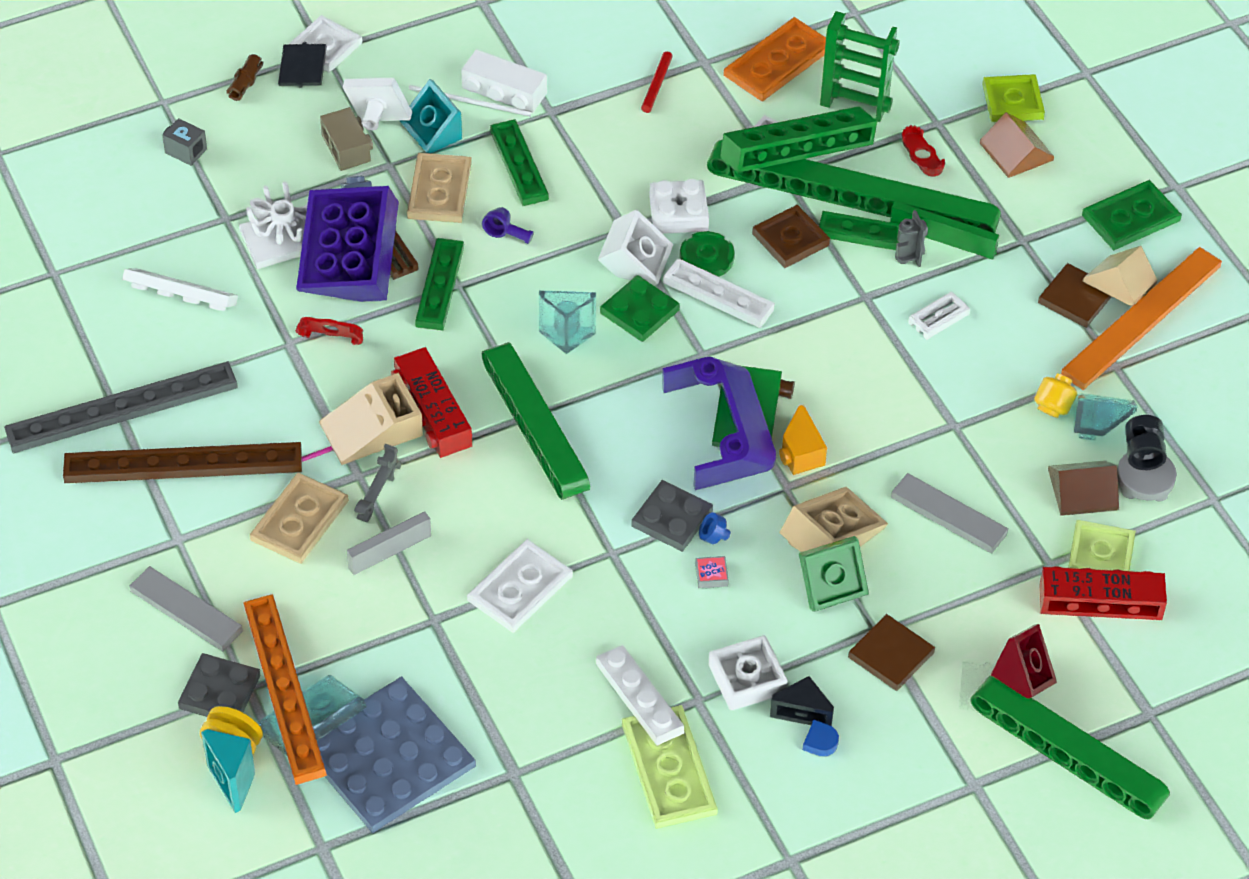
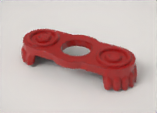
[902,125,946,177]
[295,317,364,345]

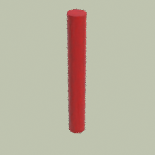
[641,51,673,113]

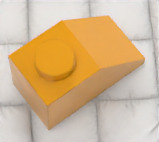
[779,405,827,475]

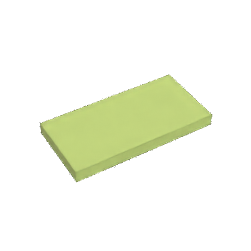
[622,705,718,829]

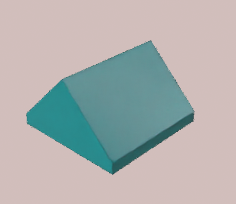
[399,79,462,154]
[201,729,255,813]

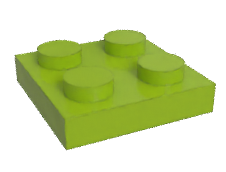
[982,74,1045,122]

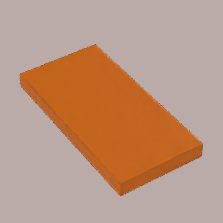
[723,17,826,102]

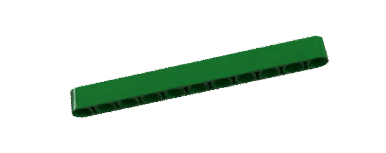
[707,140,1001,233]

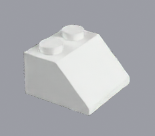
[598,209,674,286]

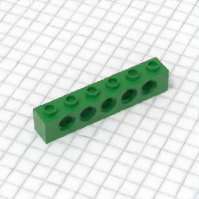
[720,106,877,173]

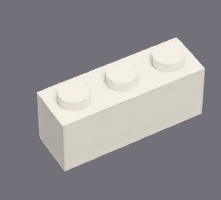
[461,49,547,114]

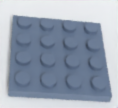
[314,676,476,833]

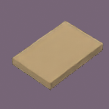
[407,153,472,223]
[250,472,349,564]

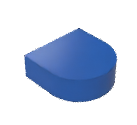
[802,720,839,756]

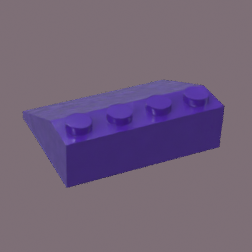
[296,185,399,302]

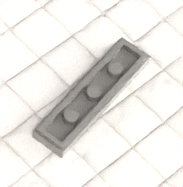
[891,473,1009,554]
[129,566,243,652]

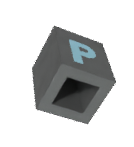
[162,118,207,166]

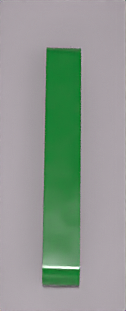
[481,342,590,500]
[970,676,1170,820]

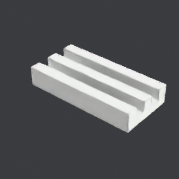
[908,291,970,340]

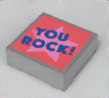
[695,556,729,589]

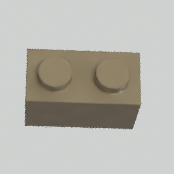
[320,107,373,171]

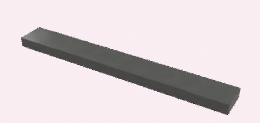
[4,361,238,454]

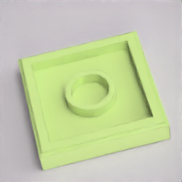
[1068,520,1136,571]

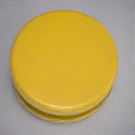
[200,706,263,755]

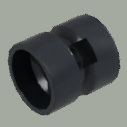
[1125,415,1167,470]

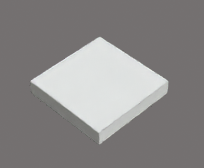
[289,15,362,73]

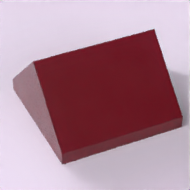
[991,624,1057,698]

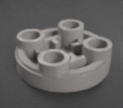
[1117,453,1177,502]

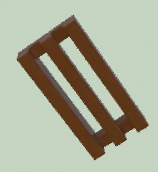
[390,230,419,280]

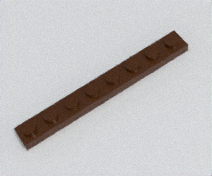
[63,442,302,484]

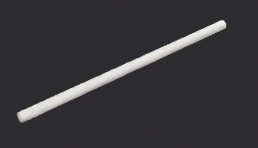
[408,85,531,117]

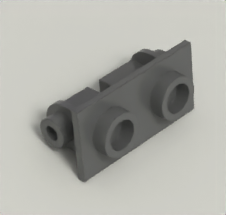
[895,210,928,267]

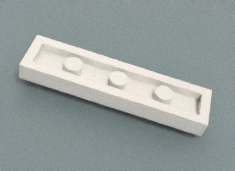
[663,258,775,328]
[122,268,238,311]
[596,645,684,745]

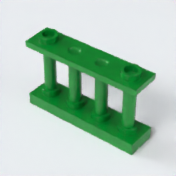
[820,11,900,122]

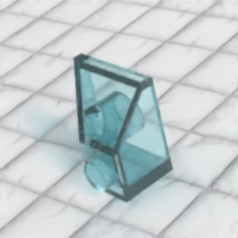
[1073,393,1137,440]

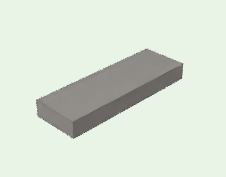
[347,512,431,575]

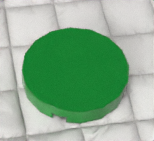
[679,231,735,277]

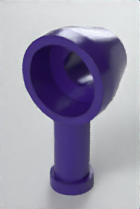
[482,207,534,244]

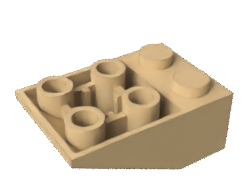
[319,373,423,465]

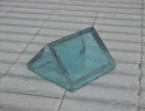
[539,290,596,354]

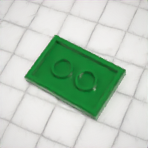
[1082,179,1182,251]
[712,365,782,447]

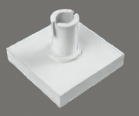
[342,78,412,131]

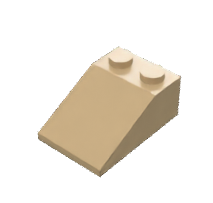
[779,487,888,552]

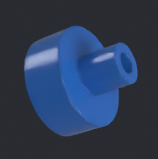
[699,512,731,545]

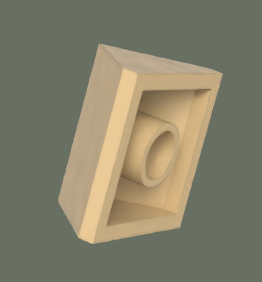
[1083,246,1157,307]

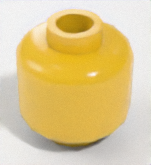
[1034,373,1077,418]

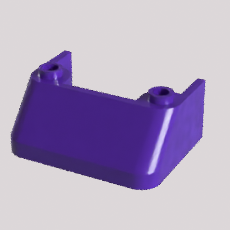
[662,357,776,491]

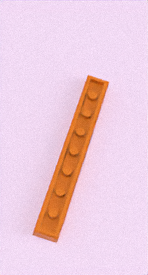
[1061,247,1222,390]
[243,594,327,785]

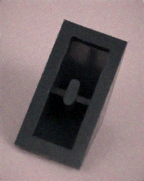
[770,676,834,726]

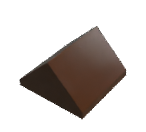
[1048,460,1119,516]

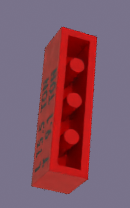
[391,347,472,458]
[1039,566,1167,620]

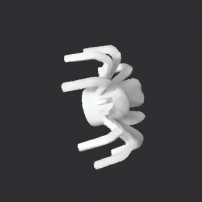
[246,181,309,245]

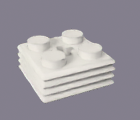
[649,179,709,234]
[708,635,788,710]

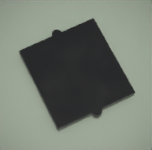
[278,42,327,88]

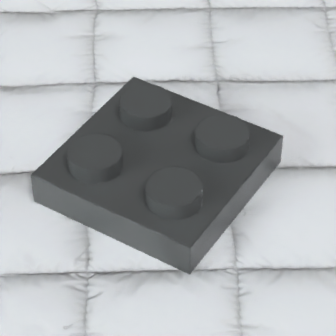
[631,480,713,552]
[178,653,261,717]

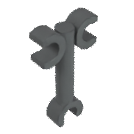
[354,443,401,523]

